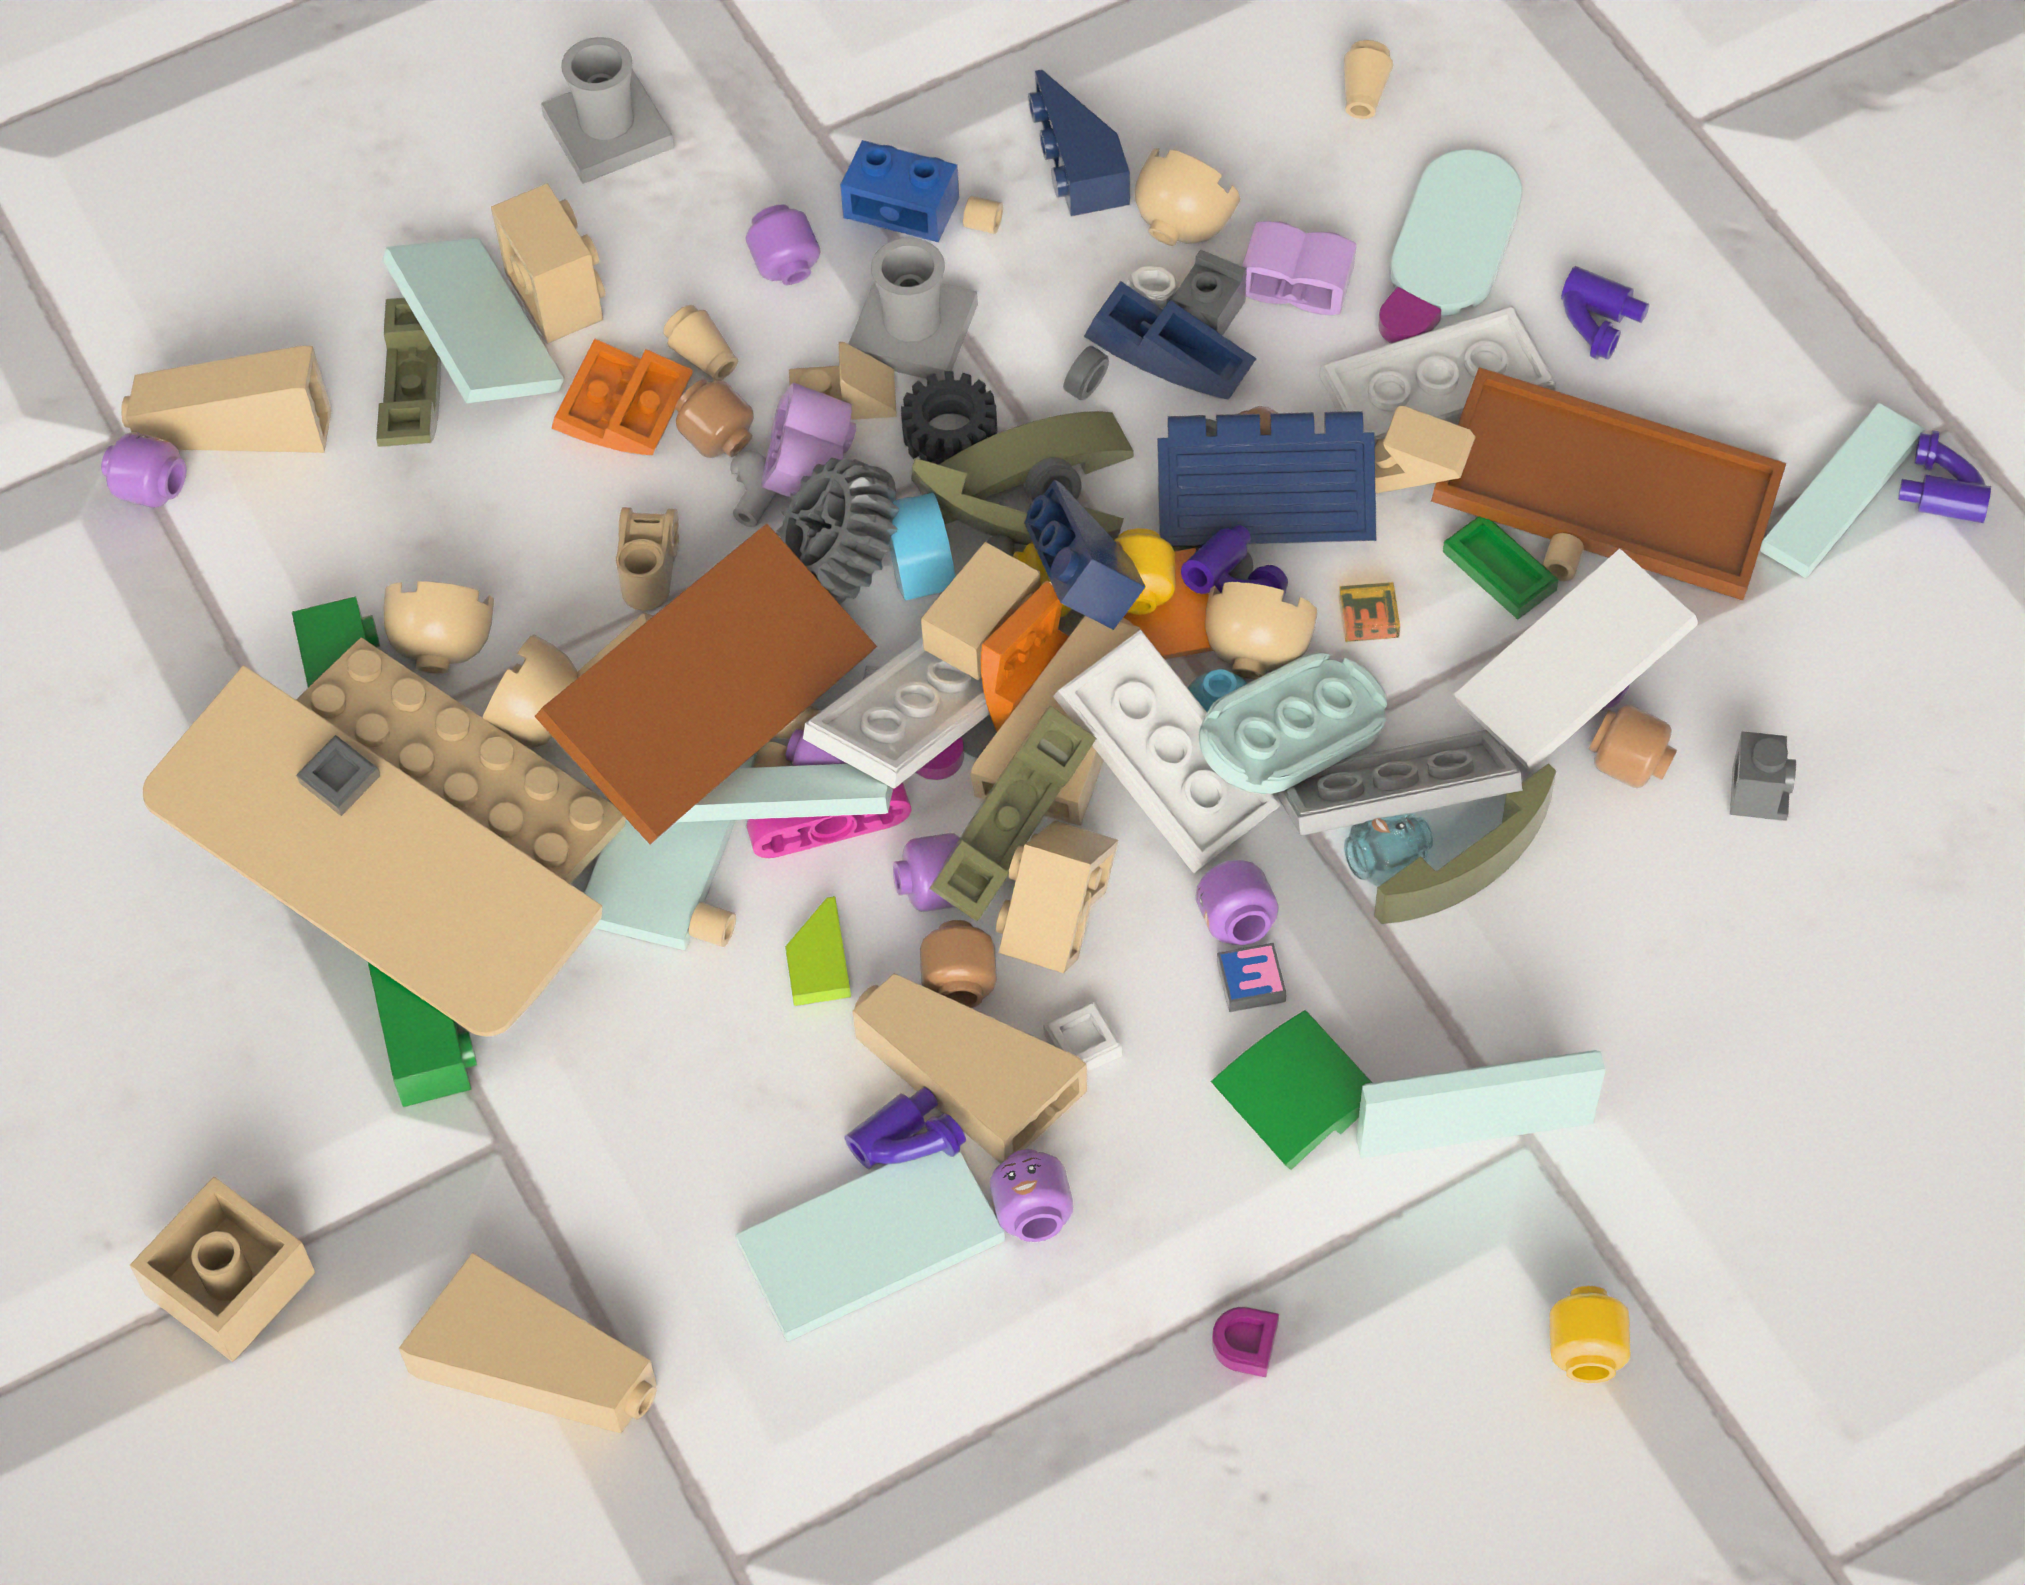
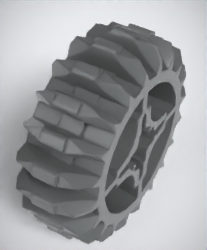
[776,457,899,605]

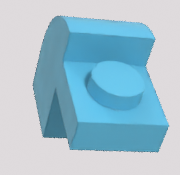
[888,493,956,601]

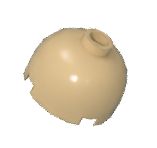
[1135,148,1241,246]
[383,581,494,674]
[1205,582,1317,680]
[482,635,578,749]

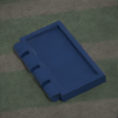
[1157,411,1376,546]

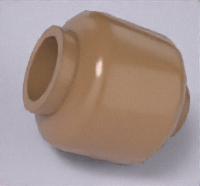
[675,379,754,458]
[1589,705,1677,788]
[920,920,997,1008]

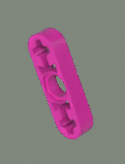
[746,782,912,858]

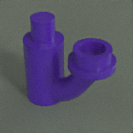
[1561,266,1650,360]
[1898,430,1991,523]
[1181,525,1288,598]
[844,1087,966,1169]

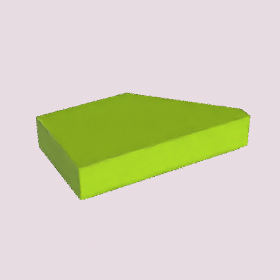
[785,896,851,1006]

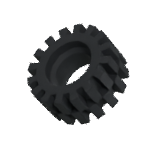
[901,371,997,465]

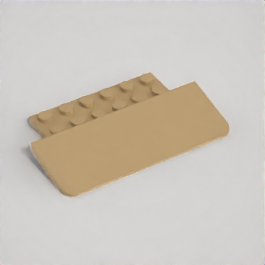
[143,638,626,1036]

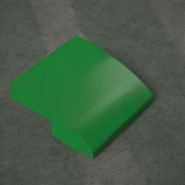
[1210,1010,1373,1170]

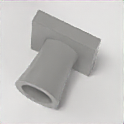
[541,37,674,184]
[848,238,978,381]

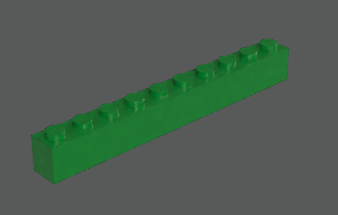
[291,596,477,1107]

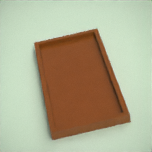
[1431,367,1787,600]
[534,523,877,845]

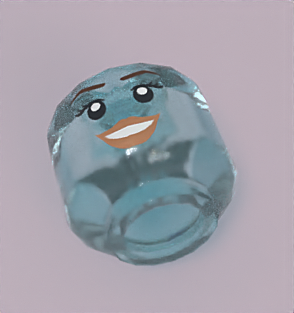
[1344,813,1433,887]

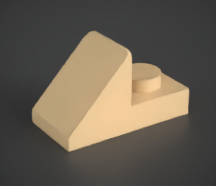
[789,342,897,420]
[1375,406,1475,494]

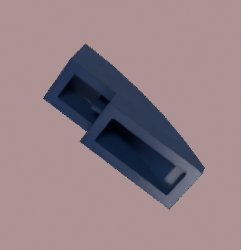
[1084,281,1257,400]

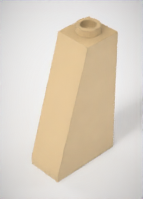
[121,346,332,453]
[970,616,1140,826]
[853,973,1087,1164]
[399,1253,657,1433]

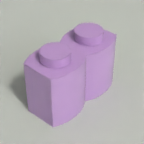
[1242,221,1357,315]
[762,382,856,498]

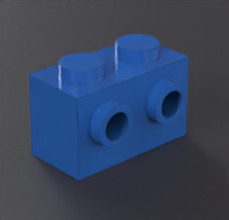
[840,140,959,242]

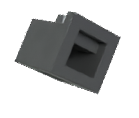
[1171,249,1247,335]
[1730,731,1796,821]

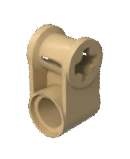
[616,507,679,611]

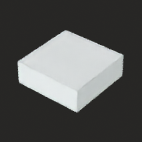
[1043,1001,1122,1072]

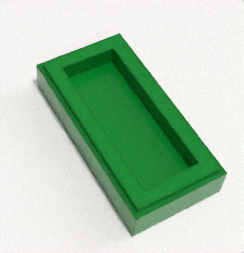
[1443,517,1559,620]

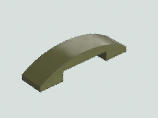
[376,298,441,447]
[918,411,1134,525]
[911,458,1124,545]
[929,706,1097,922]
[1374,763,1556,924]

